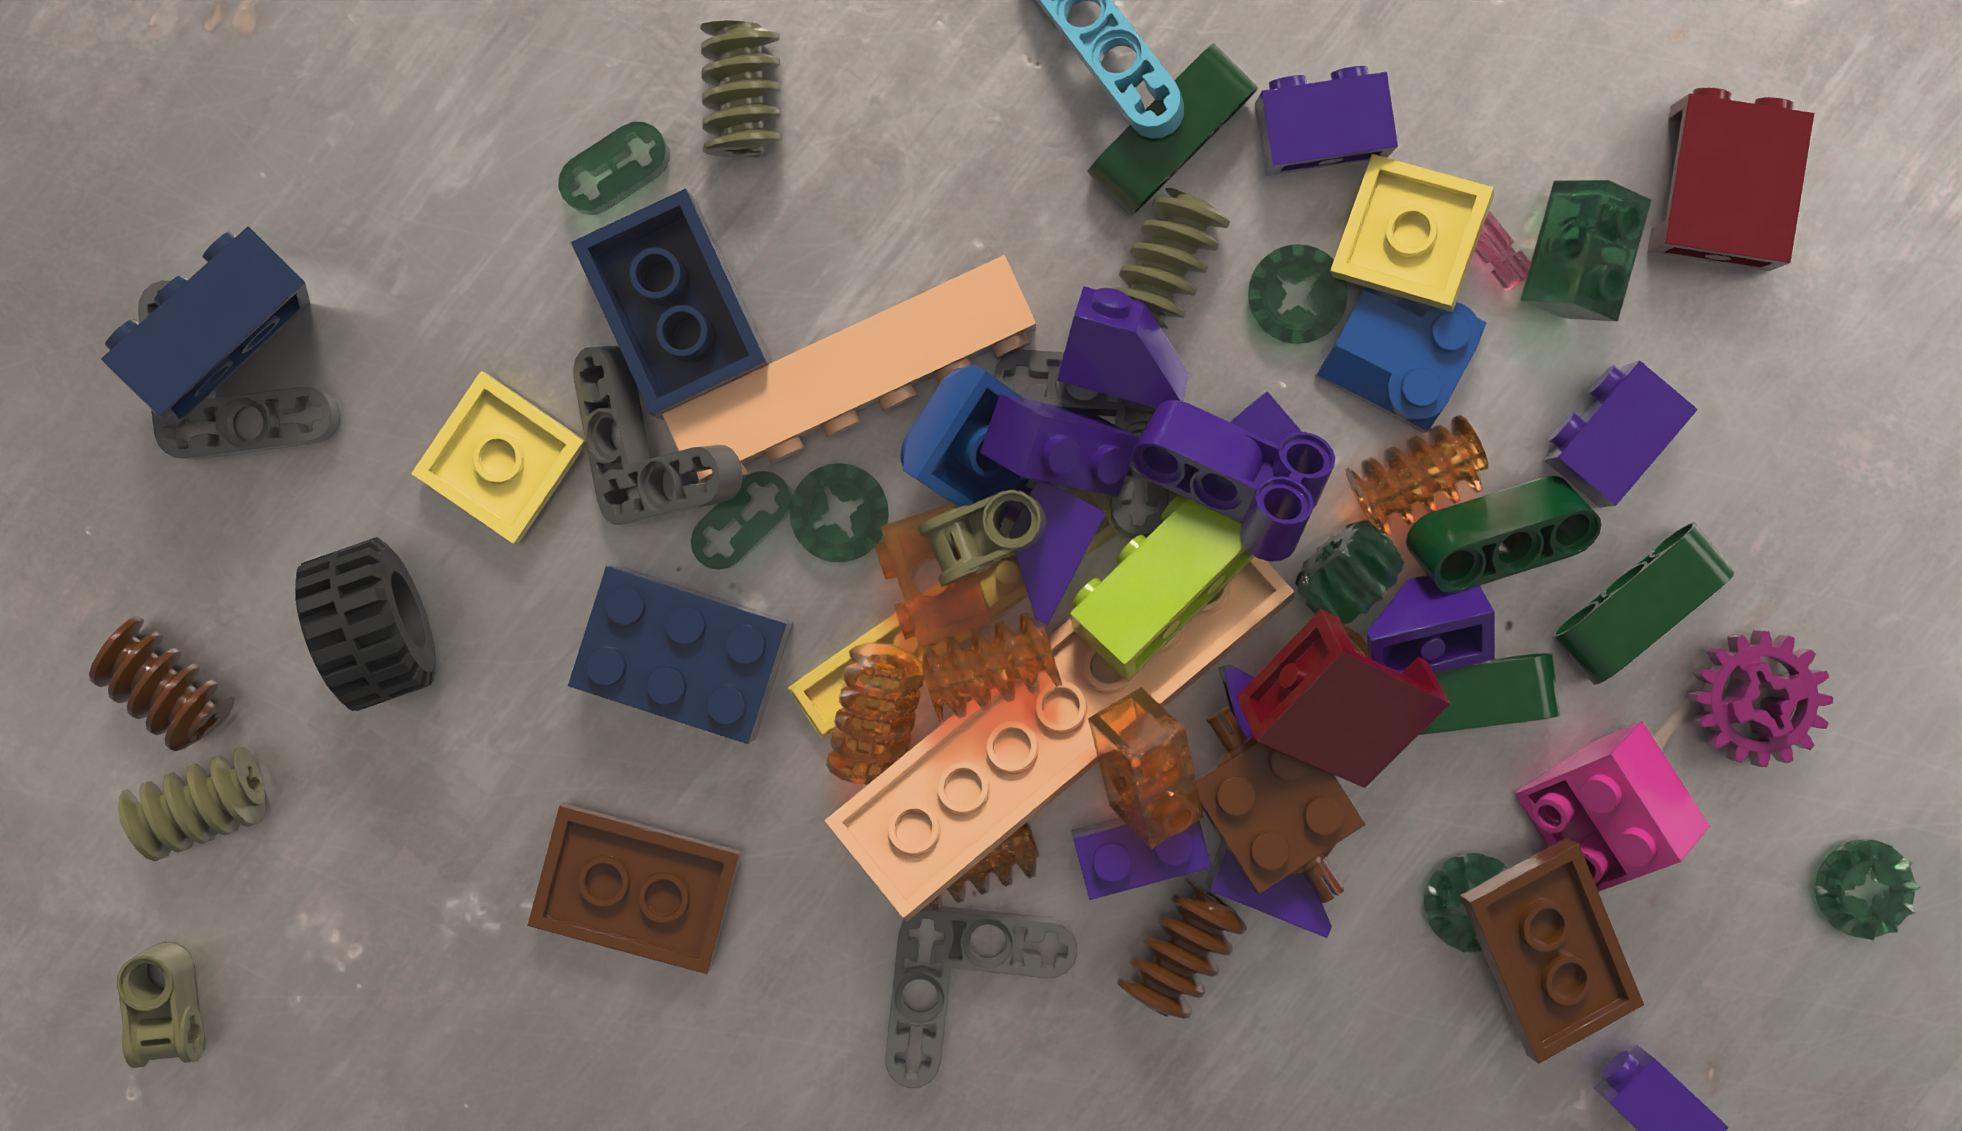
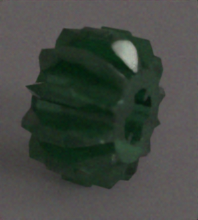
[1295,520,1405,625]

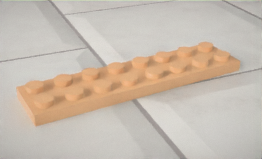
[825,557,1295,922]

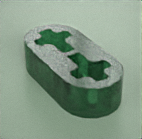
[558,121,670,215]
[690,471,794,570]

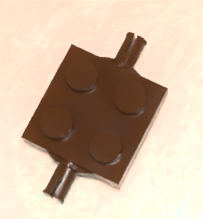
[1187,706,1366,903]

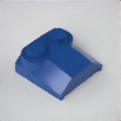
[1315,287,1487,433]
[900,364,1029,528]

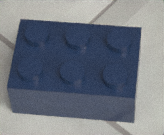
[571,188,771,420]
[101,226,310,429]
[568,566,794,744]

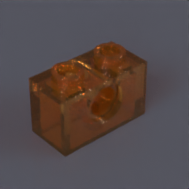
[875,503,994,648]
[1088,687,1204,849]

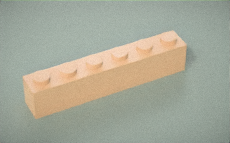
[662,255,1036,483]

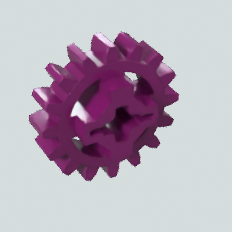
[1688,630,1833,767]

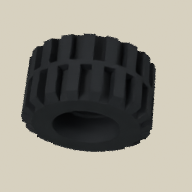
[295,537,435,711]

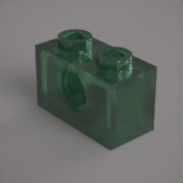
[1520,180,1652,322]

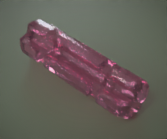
[1462,178,1534,289]

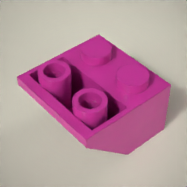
[1515,721,1710,892]

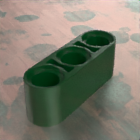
[1087,43,1258,216]
[1406,476,1602,593]
[1553,522,1736,685]
[1419,653,1560,735]

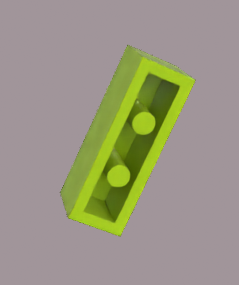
[1070,495,1255,682]

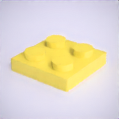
[1330,154,1494,312]
[411,371,586,544]

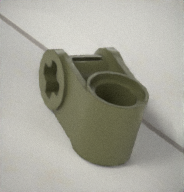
[917,490,1047,587]
[117,942,204,1068]

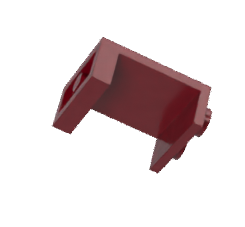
[1647,88,1815,271]
[1237,609,1451,788]

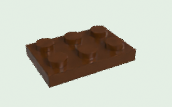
[527,803,742,974]
[1459,838,1644,1064]

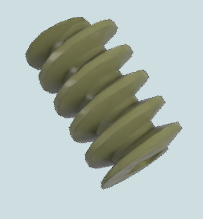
[700,20,782,157]
[1112,188,1230,329]
[118,747,266,861]

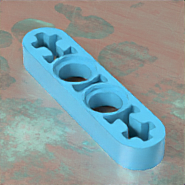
[1036,0,1184,139]

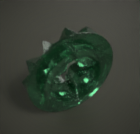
[1248,244,1348,344]
[790,463,889,562]
[1815,839,1920,940]
[1424,853,1509,953]

